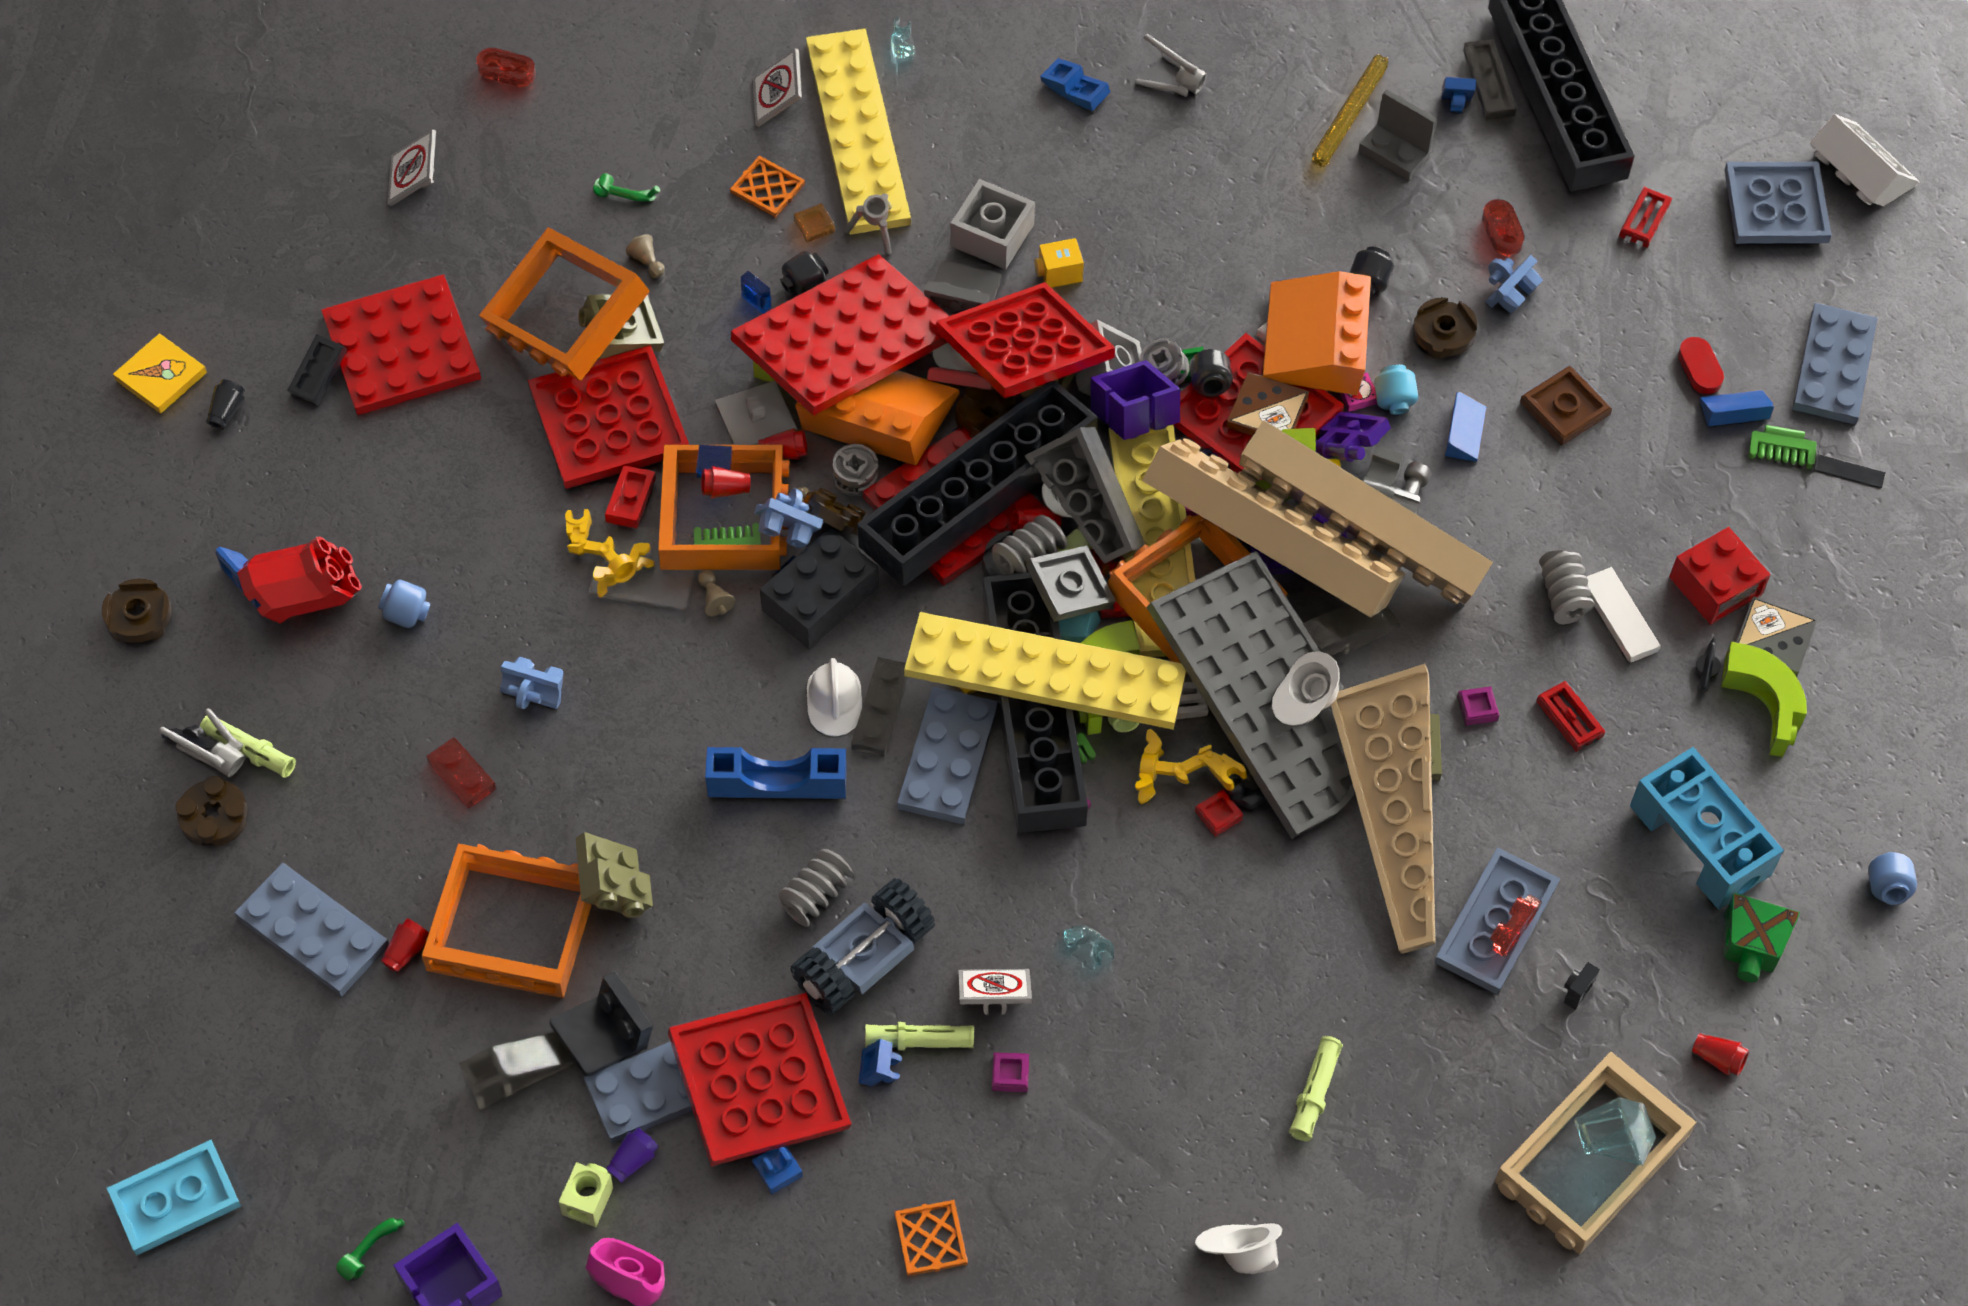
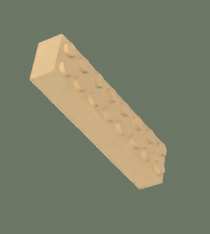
[1239,420,1493,605]
[1142,438,1405,617]

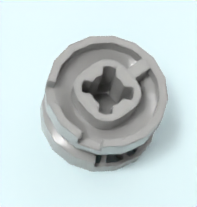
[1139,339,1189,386]
[833,444,878,496]

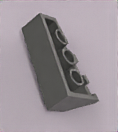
[1025,427,1146,564]

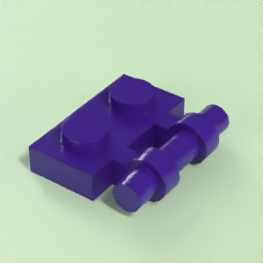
[1315,411,1391,462]

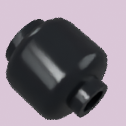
[1349,246,1395,296]
[780,251,829,296]
[1189,349,1233,397]

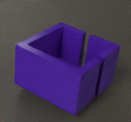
[1090,360,1180,440]
[393,1222,503,1306]

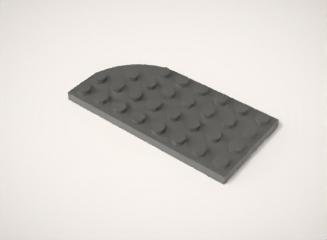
[1146,551,1355,839]

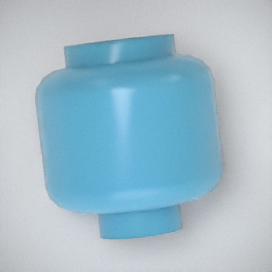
[1374,365,1418,415]

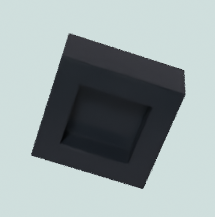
[1563,962,1600,1010]

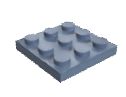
[1724,162,1832,244]

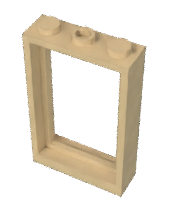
[1494,1052,1697,1255]

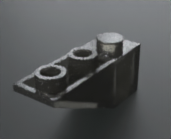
[459,1032,576,1110]

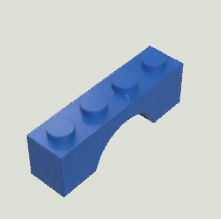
[705,747,847,799]

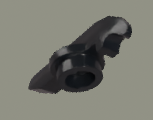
[1696,638,1721,691]
[161,725,220,750]

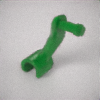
[593,173,660,201]
[336,1218,405,1281]

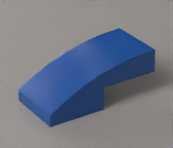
[1040,58,1110,111]

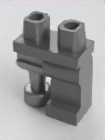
[1363,445,1432,514]

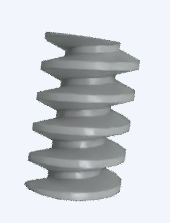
[992,515,1068,575]
[1539,550,1595,625]
[779,849,855,927]

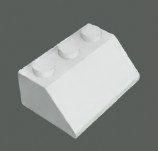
[1810,114,1919,206]

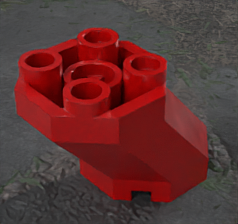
[237,537,362,624]

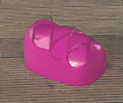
[585,1238,665,1306]

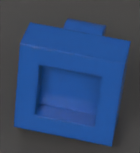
[1441,77,1476,113]
[858,1039,902,1087]
[752,1146,803,1195]

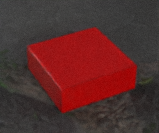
[1195,789,1244,837]

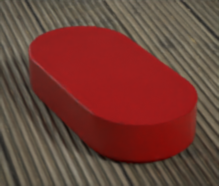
[1678,337,1724,394]

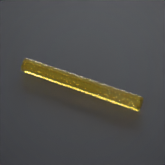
[1311,54,1389,167]

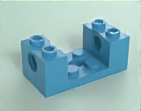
[1630,747,1784,910]

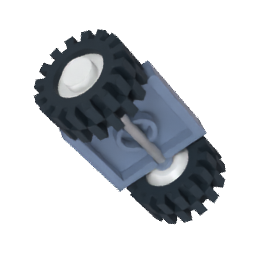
[790,878,935,1015]

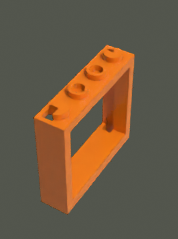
[479,227,650,382]
[658,445,789,570]
[1107,515,1288,675]
[422,843,592,998]

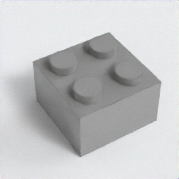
[950,179,1035,269]

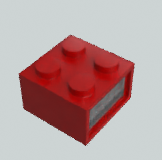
[1669,527,1771,625]

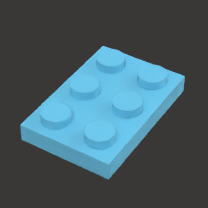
[107,1140,241,1256]

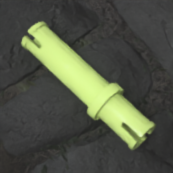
[200,715,296,778]
[865,1022,974,1051]
[1289,1036,1343,1141]

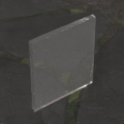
[588,523,703,613]

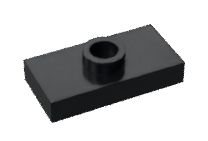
[287,334,347,406]

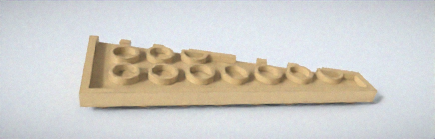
[1331,664,1435,954]

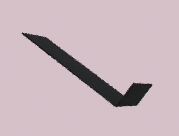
[1814,447,1886,488]

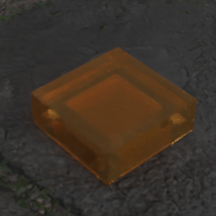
[794,203,835,243]

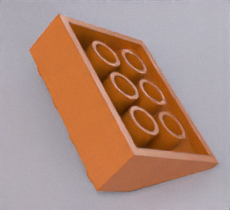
[1262,271,1371,395]
[796,370,960,466]

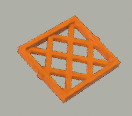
[730,155,805,218]
[895,1200,968,1276]

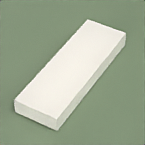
[1586,567,1661,663]

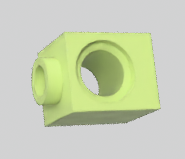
[559,1162,613,1227]

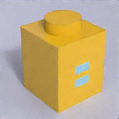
[1034,238,1084,288]

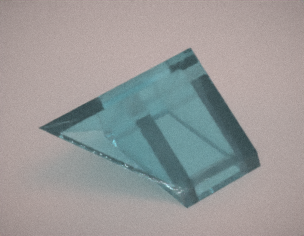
[1574,1097,1656,1166]

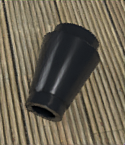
[206,379,245,430]

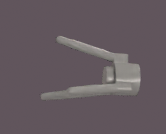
[1135,34,1207,97]
[844,193,892,255]
[159,708,246,778]

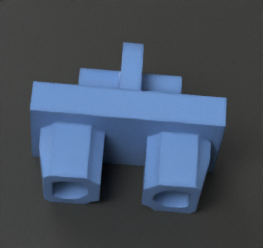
[1485,255,1543,313]
[754,489,823,548]
[500,657,563,709]

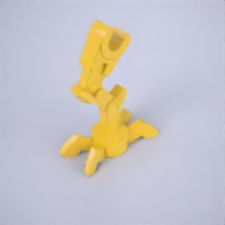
[565,509,655,598]
[1135,729,1247,805]

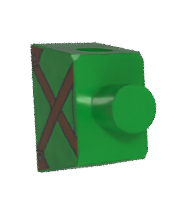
[1724,893,1800,982]

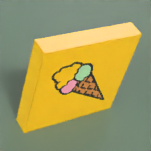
[113,333,207,414]

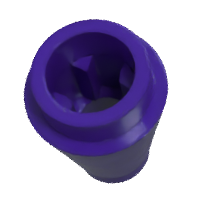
[606,1127,659,1183]

